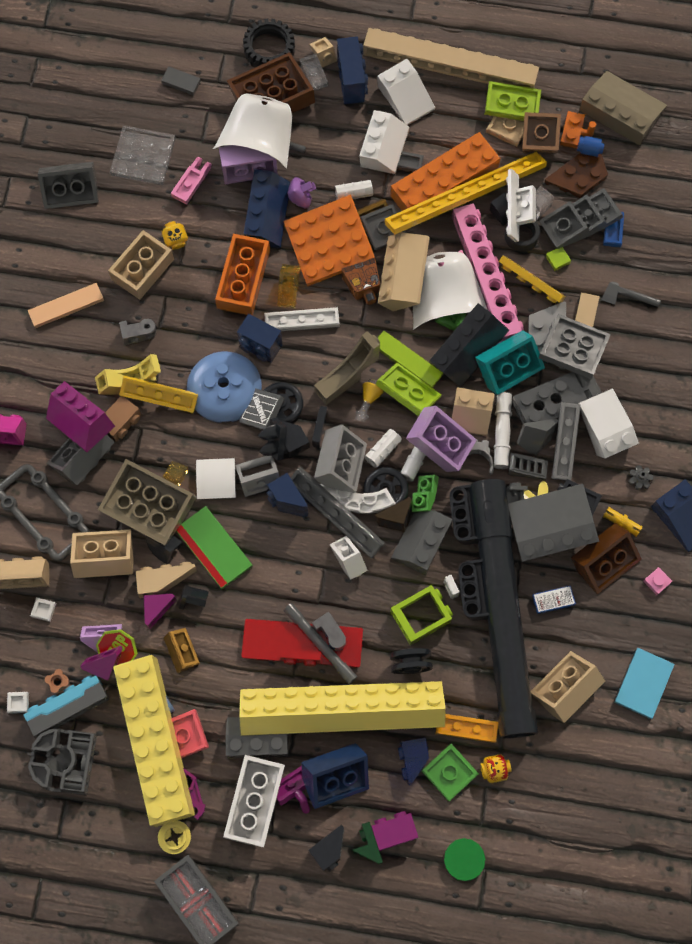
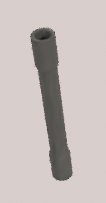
[283,603,358,684]

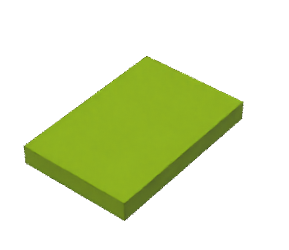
[484,81,541,121]
[375,363,441,416]

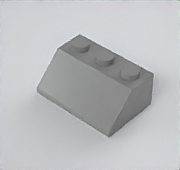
[314,425,367,493]

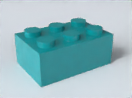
[475,330,545,395]

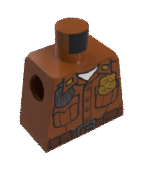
[342,258,380,305]

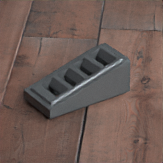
[508,453,548,480]

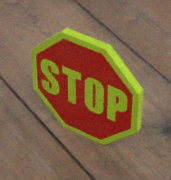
[96,629,138,665]

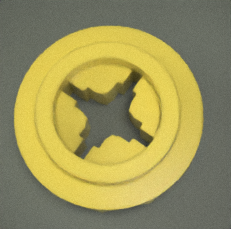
[158,821,191,854]

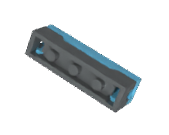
[24,675,110,738]

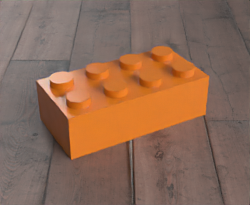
[215,234,270,316]

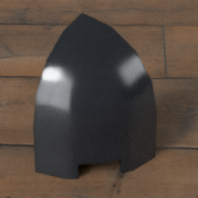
[146,536,182,564]

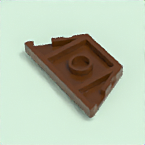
[544,153,608,198]

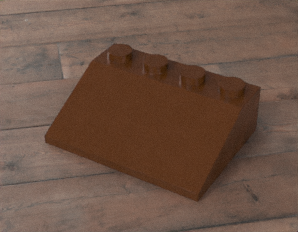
[227,52,315,113]

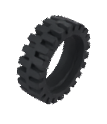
[243,18,295,68]

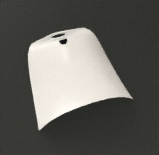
[213,94,292,168]
[413,252,488,330]

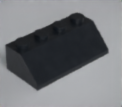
[429,303,510,388]

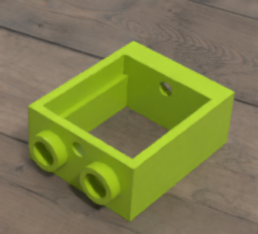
[390,585,453,646]

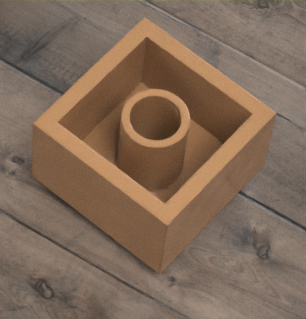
[522,112,561,153]

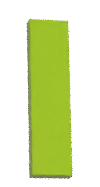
[378,331,443,388]

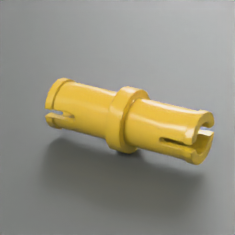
[603,507,643,537]

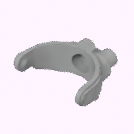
[460,439,494,475]

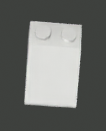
[377,59,435,126]
[578,389,639,458]

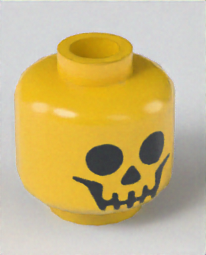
[161,221,188,250]

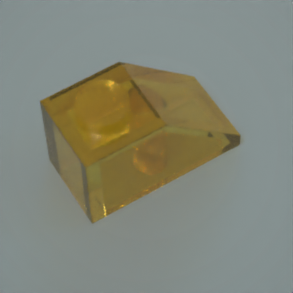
[277,264,301,308]

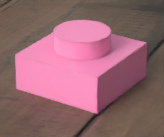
[643,567,672,595]

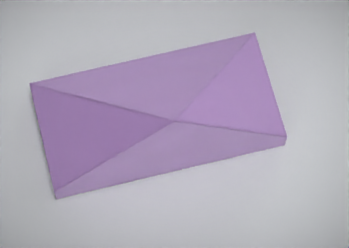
[80,624,122,653]

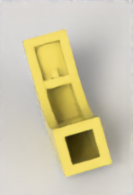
[95,354,161,395]

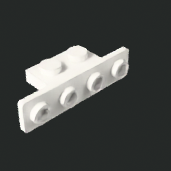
[506,169,536,242]

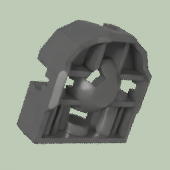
[28,729,97,796]

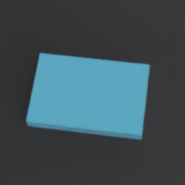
[614,648,675,719]

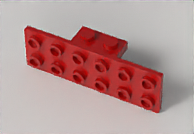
[241,619,363,668]

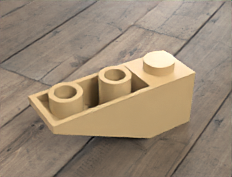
[136,562,197,598]

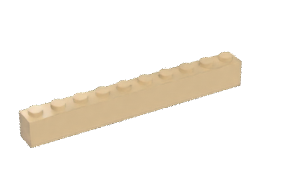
[363,28,539,88]

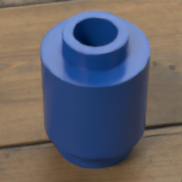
[577,136,604,157]

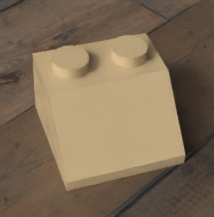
[452,387,494,436]

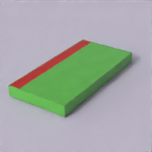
[176,506,253,590]

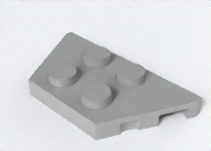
[528,302,566,370]

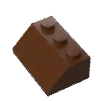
[571,523,642,594]

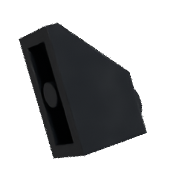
[308,824,344,872]

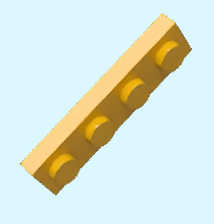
[499,255,566,303]
[119,376,198,413]

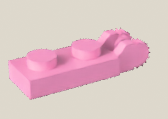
[171,157,212,205]

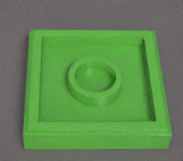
[421,744,479,802]

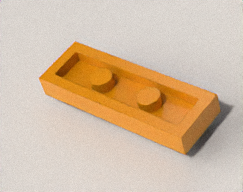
[435,714,498,743]

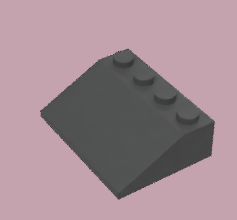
[508,483,599,562]

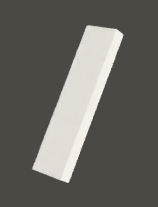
[264,307,340,331]

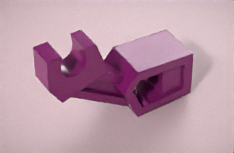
[183,768,206,820]

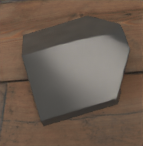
[517,419,558,454]

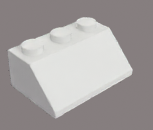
[359,110,409,174]

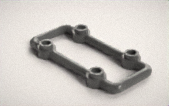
[0,464,89,561]

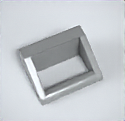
[235,456,279,497]

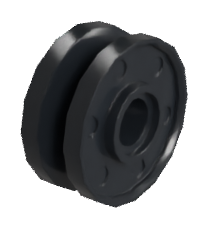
[390,648,433,674]

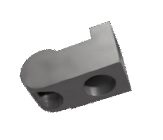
[119,319,156,345]
[312,612,346,651]

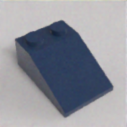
[651,479,692,552]

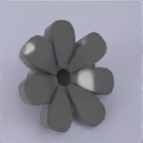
[628,465,654,490]

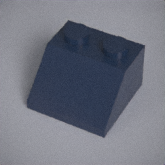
[266,473,308,517]

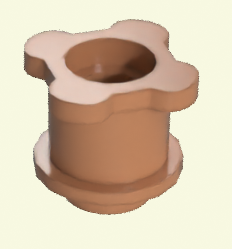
[45,669,69,693]

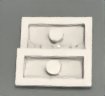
[196,458,236,499]

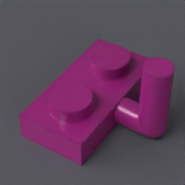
[276,766,310,814]

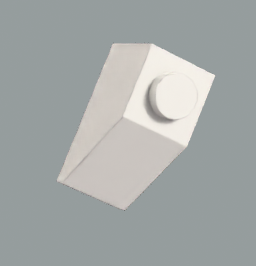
[330,536,368,580]

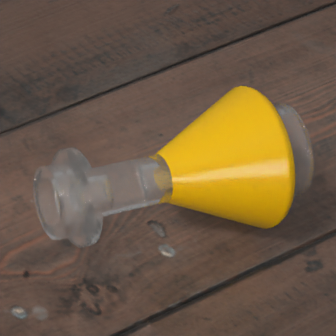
[355,379,384,422]

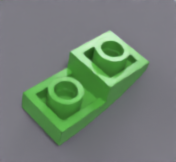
[412,475,439,512]

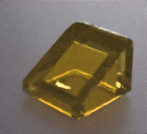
[163,461,189,486]

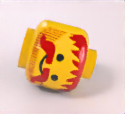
[480,754,512,783]

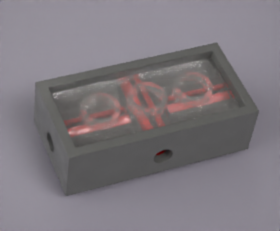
[154,855,240,944]

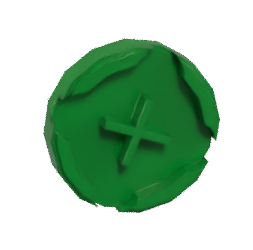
[444,838,486,881]

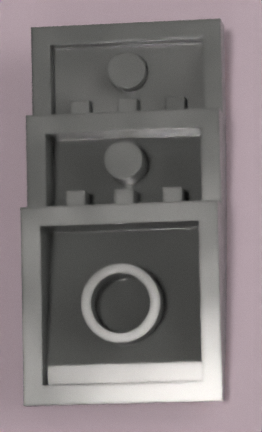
[539,188,623,249]

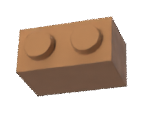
[105,396,141,442]

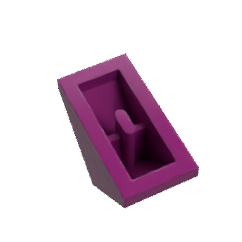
[144,594,177,629]
[80,646,123,681]

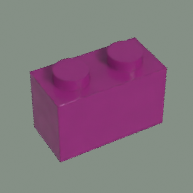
[371,811,419,851]

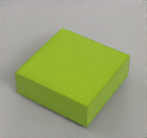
[546,247,571,271]

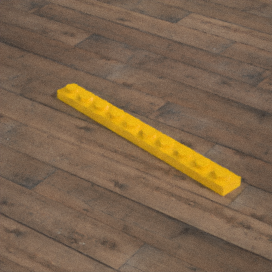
[385,152,547,235]

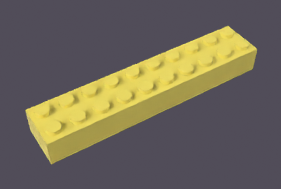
[239,681,446,736]

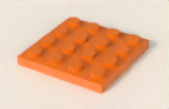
[283,195,376,286]

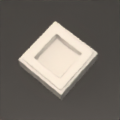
[443,575,459,599]
[30,597,56,622]
[7,692,29,714]

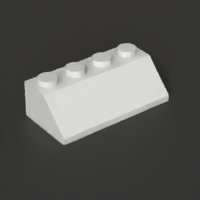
[223,755,285,847]

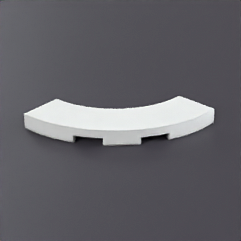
[320,484,396,514]

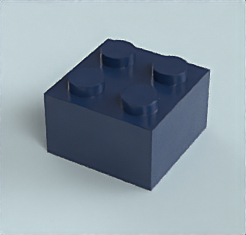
[237,314,283,363]

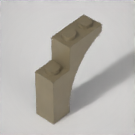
[314,331,380,405]

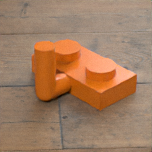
[560,111,596,149]

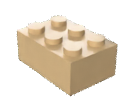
[108,230,174,300]

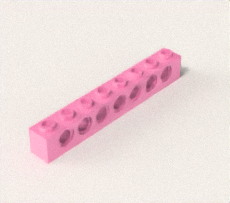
[452,203,524,342]

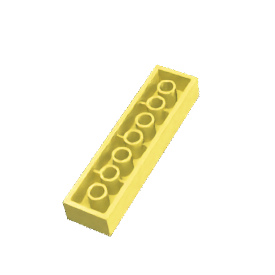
[113,655,195,827]

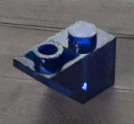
[398,738,429,785]

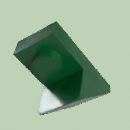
[352,822,383,865]

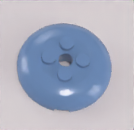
[187,351,262,423]

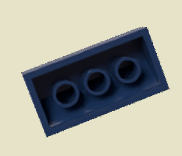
[243,169,290,248]

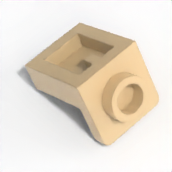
[310,37,337,68]

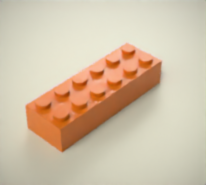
[390,132,501,211]

